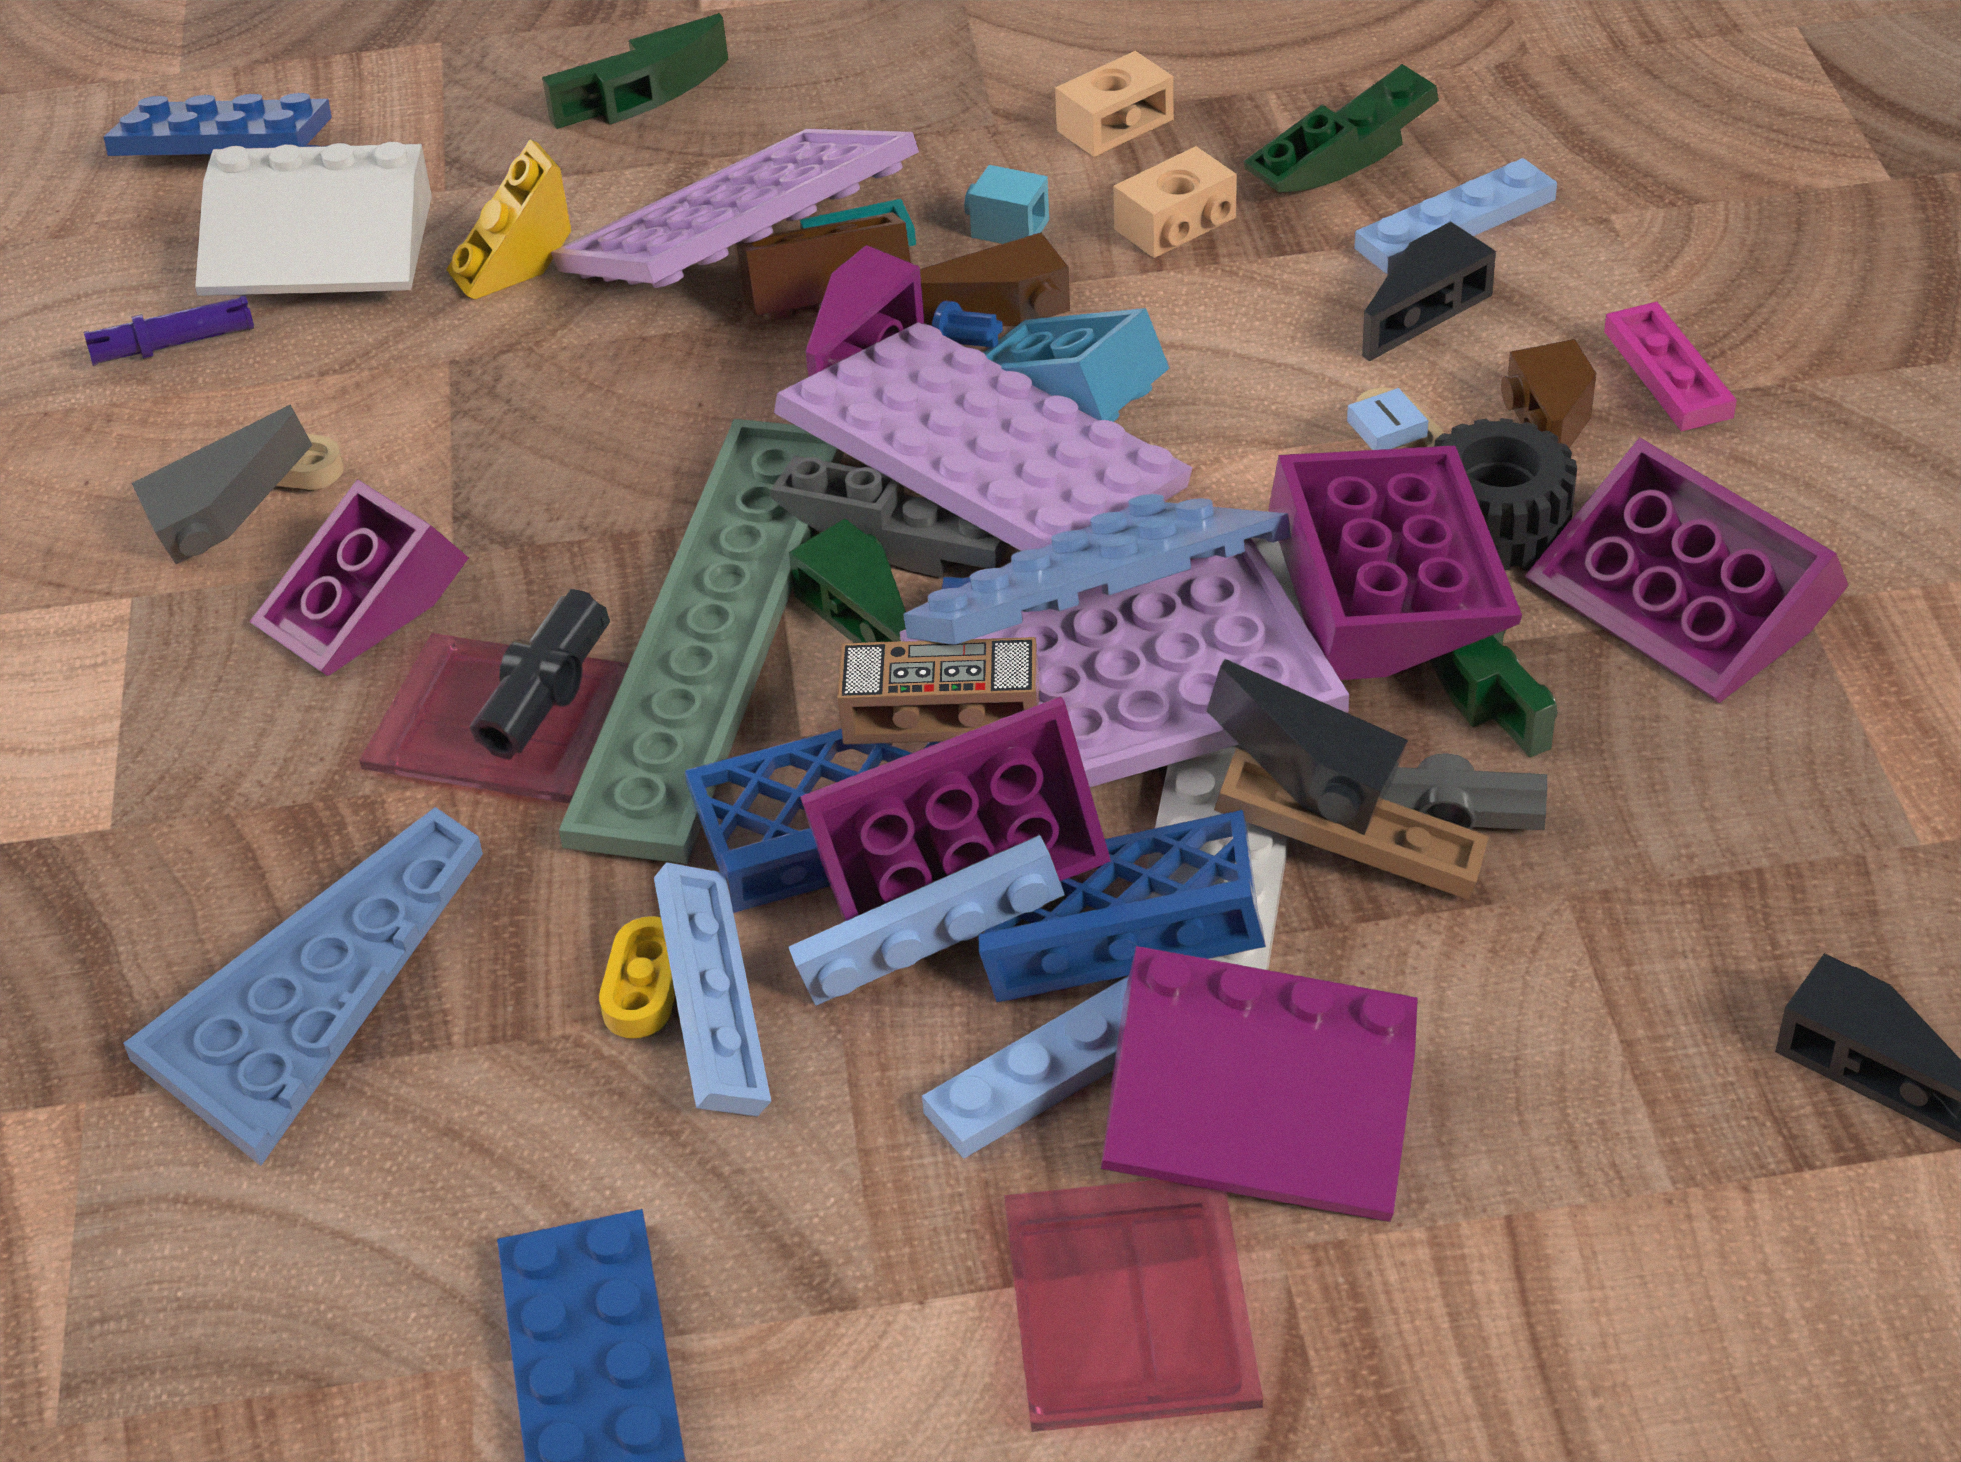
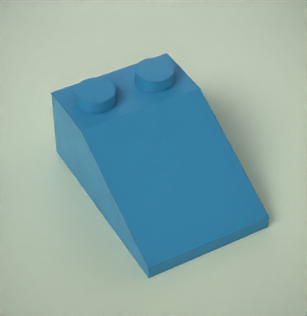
[983,308,1170,422]

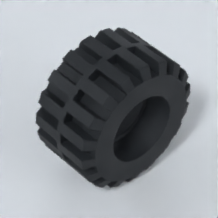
[1434,418,1577,570]

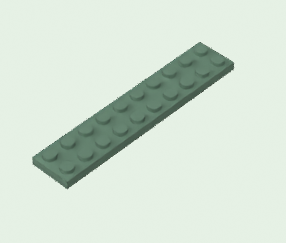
[559,419,844,864]

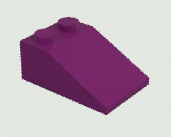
[805,245,924,377]
[249,479,469,676]

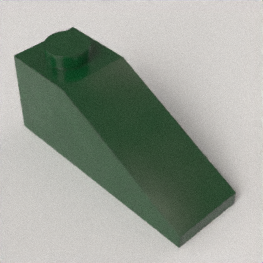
[789,519,906,643]

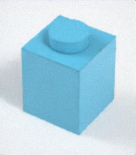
[964,165,1049,244]

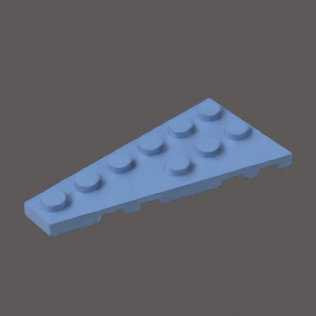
[903,494,1291,645]
[123,807,483,1166]

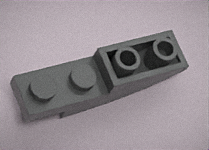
[771,455,1010,578]

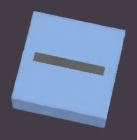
[1347,388,1428,450]

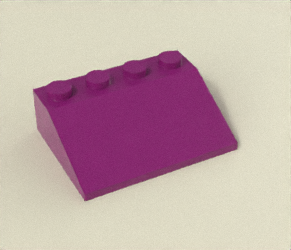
[1525,437,1849,703]
[1268,446,1522,680]
[800,696,1111,922]
[1101,946,1418,1222]

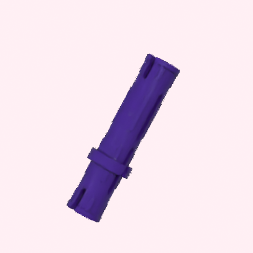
[83,295,254,366]

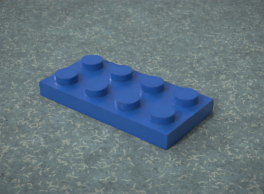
[104,93,332,156]
[497,1209,686,1462]

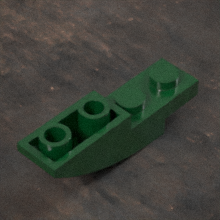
[542,13,729,129]
[1243,64,1439,192]
[1430,629,1558,758]

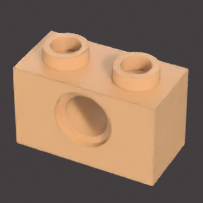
[1055,51,1174,157]
[1113,146,1237,258]

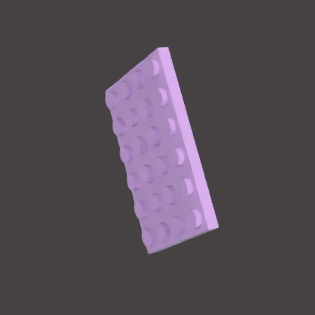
[551,129,919,288]
[774,322,1193,551]
[900,538,1349,787]

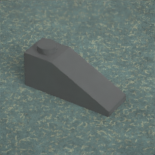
[132,404,312,564]

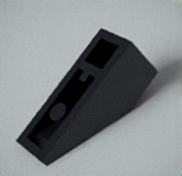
[1362,221,1496,361]
[1207,659,1408,835]
[1775,953,1961,1143]

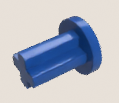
[932,301,1003,348]

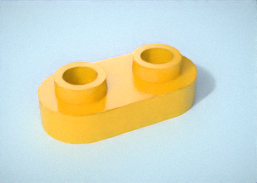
[599,916,675,1038]

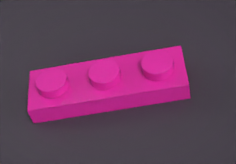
[1604,301,1737,431]

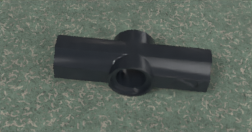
[470,589,610,760]

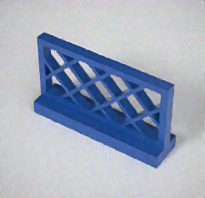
[685,729,943,913]
[979,810,1266,1002]

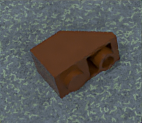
[1501,339,1597,448]

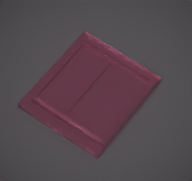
[359,633,630,804]
[1004,1179,1263,1432]

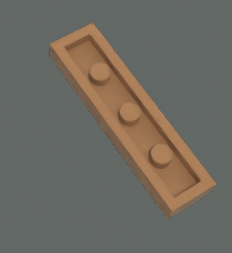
[1214,748,1489,900]

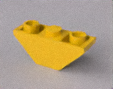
[446,139,571,299]

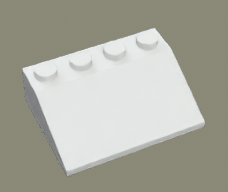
[195,142,432,296]

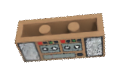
[837,637,1039,744]

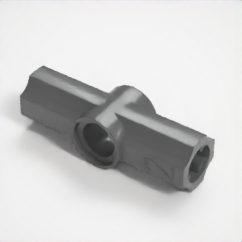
[1384,753,1547,830]

